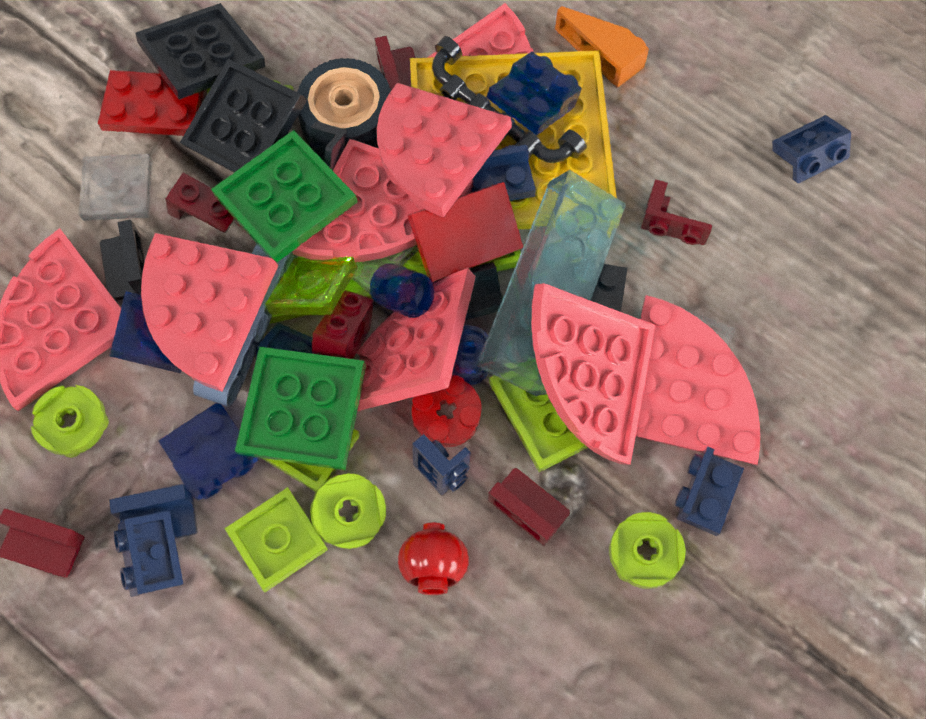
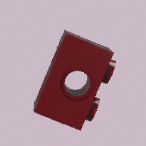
[312,289,374,359]

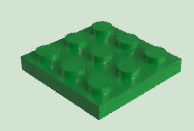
[211,130,358,263]
[235,347,366,470]

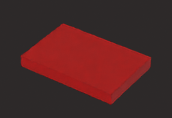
[408,182,524,282]

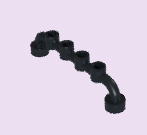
[432,36,587,163]

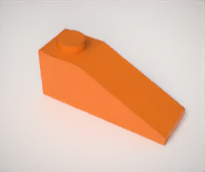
[555,6,649,88]

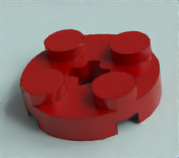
[411,375,482,447]

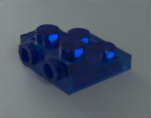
[486,51,582,136]
[158,403,259,501]

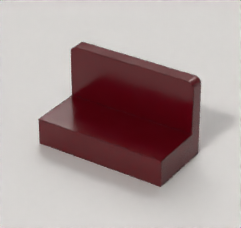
[374,35,416,90]
[488,468,570,546]
[0,508,85,578]

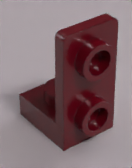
[165,172,235,233]
[640,179,712,245]

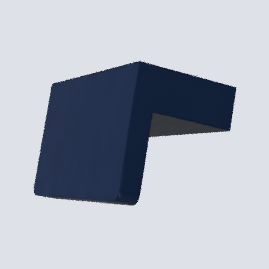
[109,484,198,539]

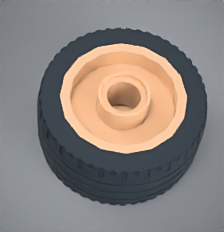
[297,58,391,148]

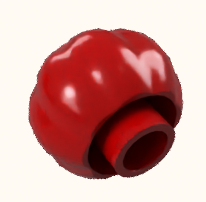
[398,522,469,595]

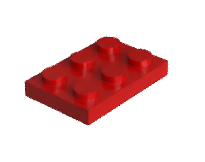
[98,70,204,136]

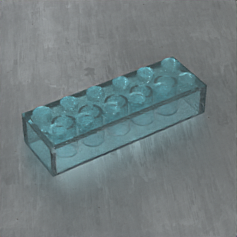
[476,170,626,396]

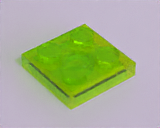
[265,257,358,315]

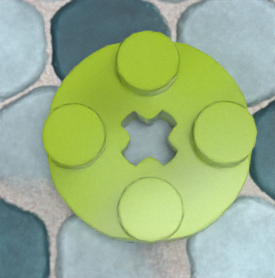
[31,385,109,458]
[310,473,386,549]
[609,512,686,589]

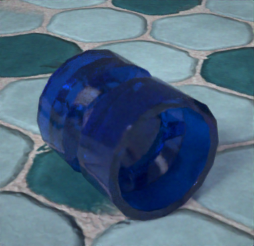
[370,263,435,318]
[452,325,492,385]

